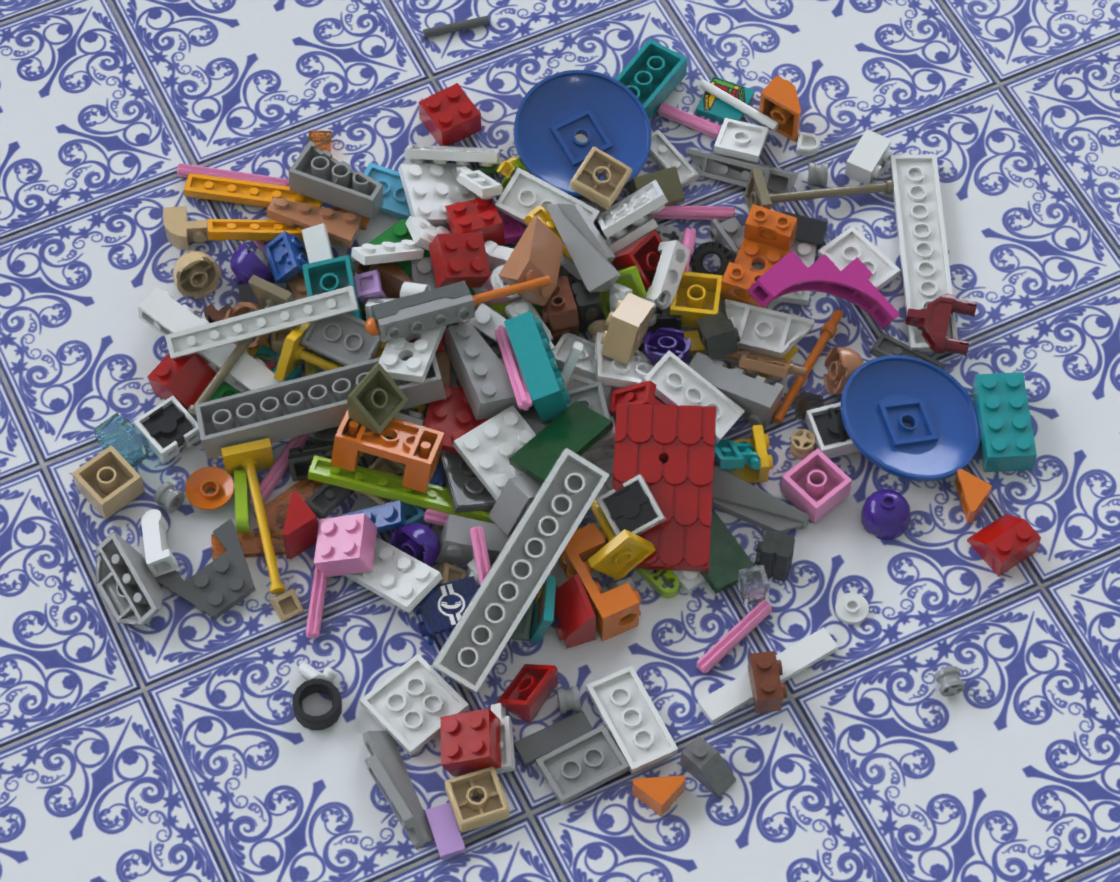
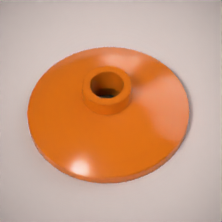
[185,466,235,511]

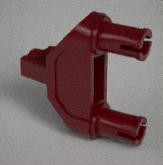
[905,293,977,356]

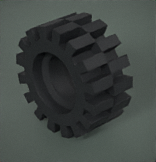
[690,242,733,278]

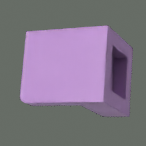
[354,269,387,306]

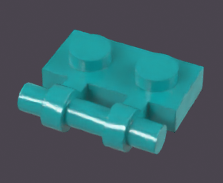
[715,439,761,471]

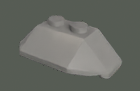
[96,532,164,626]

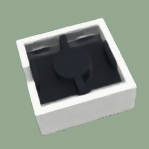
[133,396,200,463]
[805,402,859,459]
[596,474,666,536]

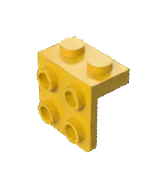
[715,425,773,483]

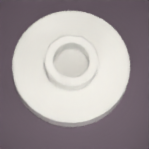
[835,593,869,625]

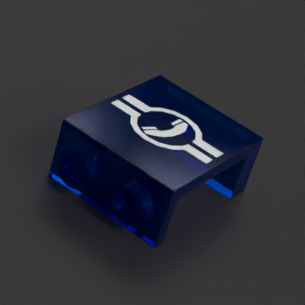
[414,576,478,645]

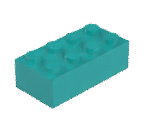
[615,38,687,119]
[302,255,364,361]
[504,311,571,423]
[972,372,1037,472]

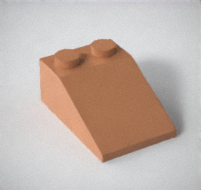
[498,216,564,306]

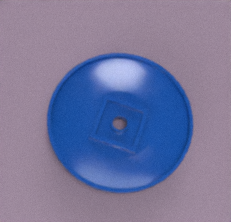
[513,70,652,198]
[841,355,981,482]

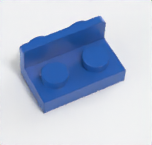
[264,231,309,283]

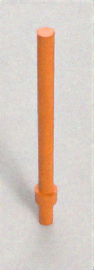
[772,309,843,424]

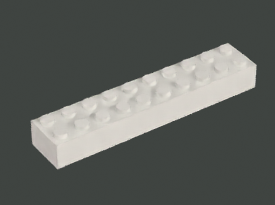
[431,448,610,693]

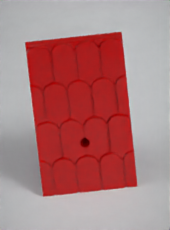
[613,403,717,572]

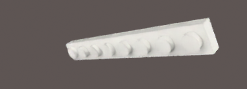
[165,285,359,359]

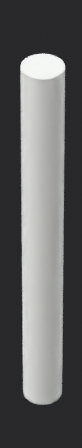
[700,80,779,131]

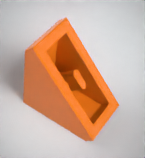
[954,469,992,524]
[632,775,685,816]

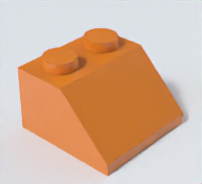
[759,75,801,142]

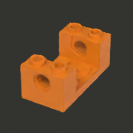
[720,204,798,309]
[331,409,444,493]
[558,523,642,642]

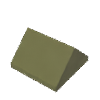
[625,166,685,207]
[347,363,409,434]

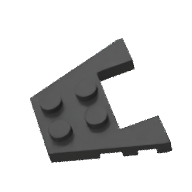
[154,518,256,620]

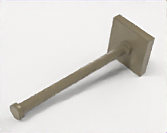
[744,167,893,212]
[188,275,295,417]

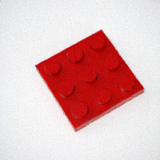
[423,384,491,455]

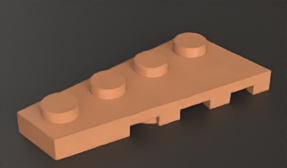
[266,198,363,248]

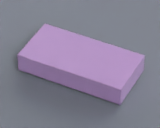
[425,802,466,860]

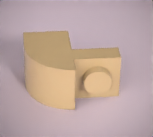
[163,206,212,250]

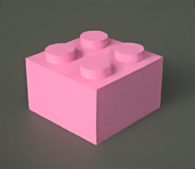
[780,448,852,523]
[314,513,377,577]

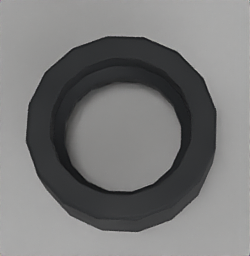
[292,679,342,730]

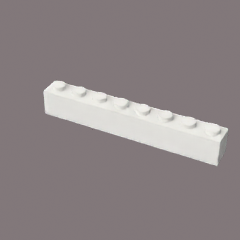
[138,287,286,393]

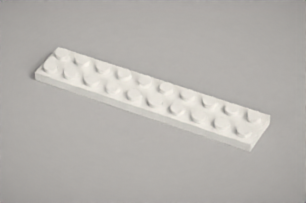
[890,154,958,353]

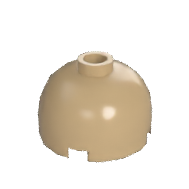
[172,251,222,299]

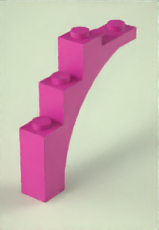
[747,250,900,329]

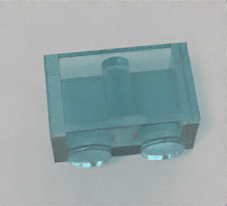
[93,413,149,468]

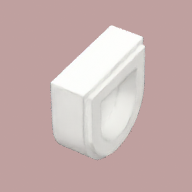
[796,132,820,156]

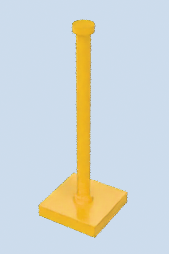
[274,323,428,413]
[221,438,285,594]
[587,498,656,580]

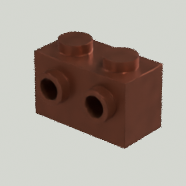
[539,276,579,331]
[748,651,787,713]

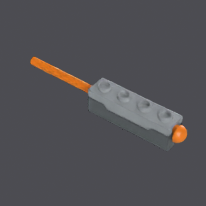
[365,276,551,343]

